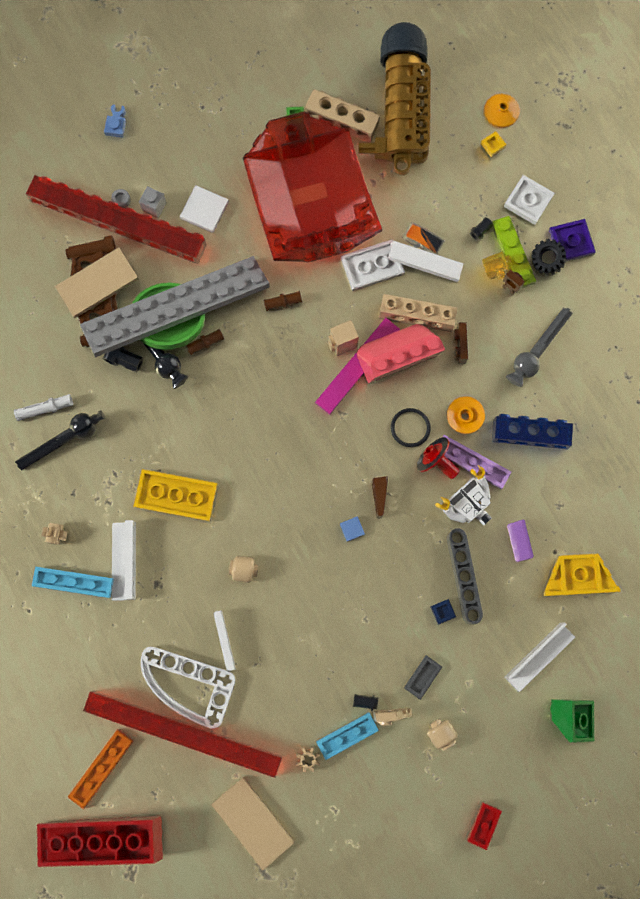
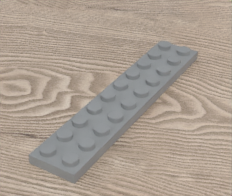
[80,256,270,357]

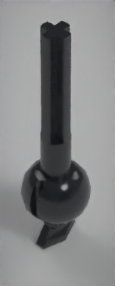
[142,342,189,389]
[15,410,106,471]

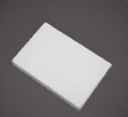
[340,239,405,291]

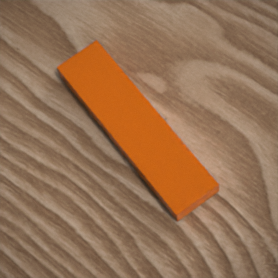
[68,729,134,809]

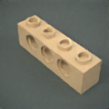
[305,89,380,143]
[379,294,458,332]

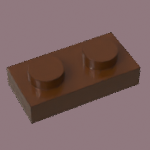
[454,322,468,364]

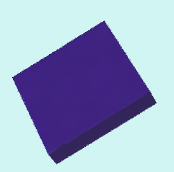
[549,219,596,262]

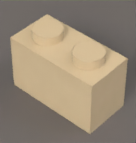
[328,320,359,356]

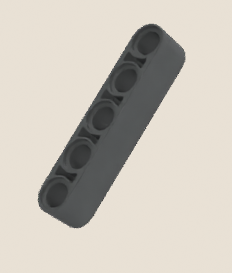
[447,528,483,625]

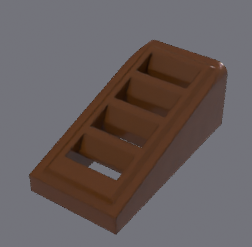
[371,476,388,519]

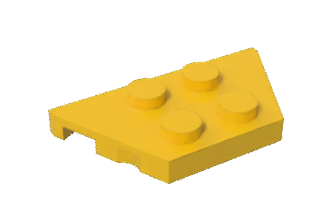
[543,554,621,596]

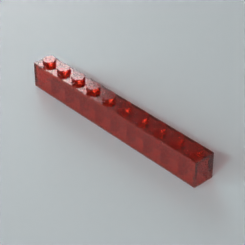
[26,175,207,264]
[83,691,282,778]

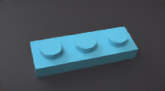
[316,712,379,760]

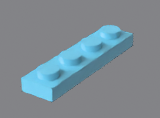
[32,567,114,598]

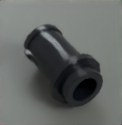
[470,217,493,241]
[353,694,378,711]

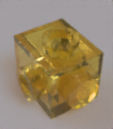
[482,251,513,280]

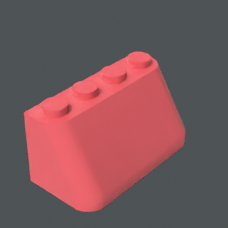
[357,324,445,384]

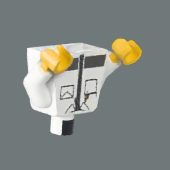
[435,465,492,526]

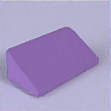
[507,519,534,562]

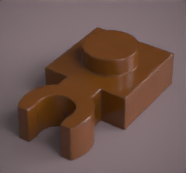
[503,269,525,295]

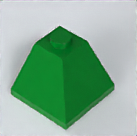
[550,699,595,743]

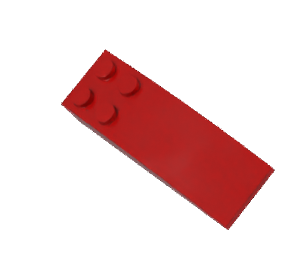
[37,816,163,867]

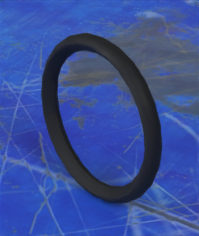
[391,408,431,447]

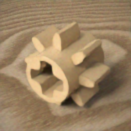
[41,523,67,545]
[296,747,320,772]

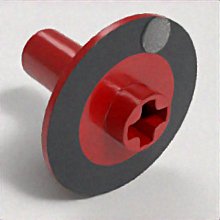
[417,437,460,479]

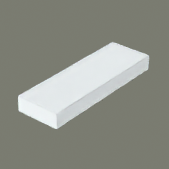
[213,610,236,671]

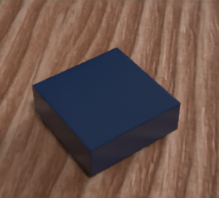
[430,599,456,625]

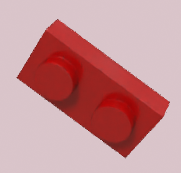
[467,802,502,850]

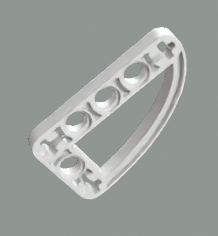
[141,647,236,729]

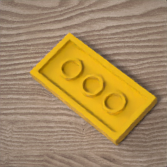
[133,469,218,522]

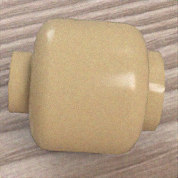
[229,556,258,583]
[427,718,457,751]

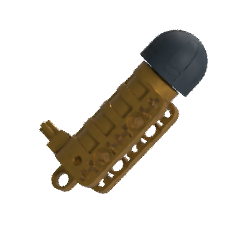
[359,22,431,175]

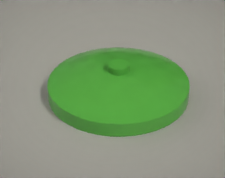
[133,283,205,350]

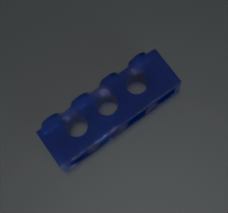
[492,414,573,450]

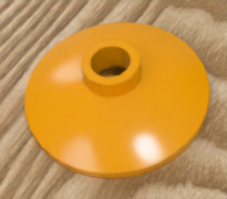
[484,94,520,128]
[447,396,485,434]

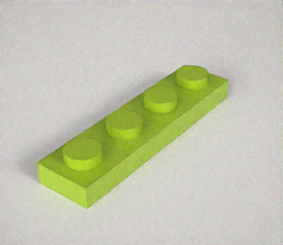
[492,216,536,288]

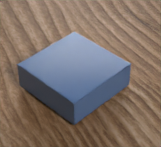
[340,516,365,542]

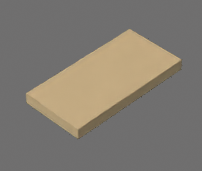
[55,247,139,318]
[211,777,294,870]

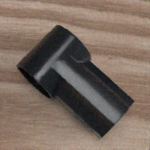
[102,347,144,373]

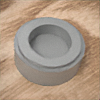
[111,189,131,209]

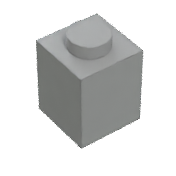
[139,186,167,218]

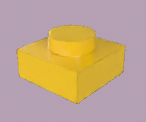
[480,131,507,157]

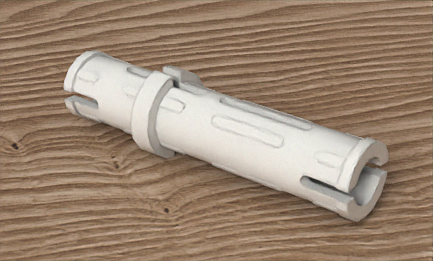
[14,394,73,421]

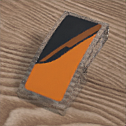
[402,222,445,255]

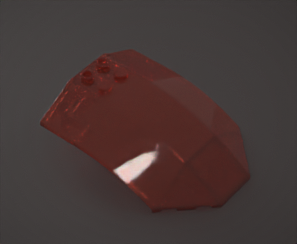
[243,111,382,262]

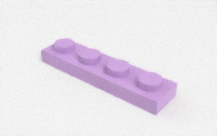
[443,435,511,489]

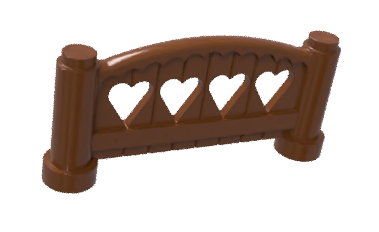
[65,235,118,348]

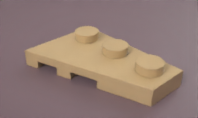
[372,708,412,726]

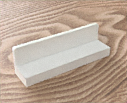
[112,520,136,601]
[504,622,575,692]

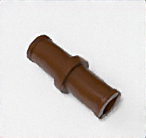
[264,291,302,311]
[185,329,224,356]

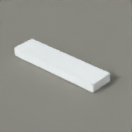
[388,241,464,282]

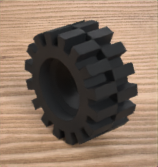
[532,239,566,275]

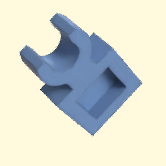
[104,105,126,138]

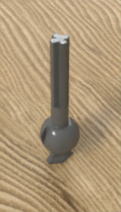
[506,308,573,387]

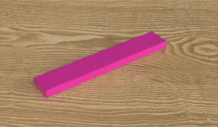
[315,318,400,415]

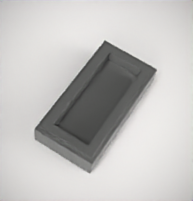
[404,655,442,700]

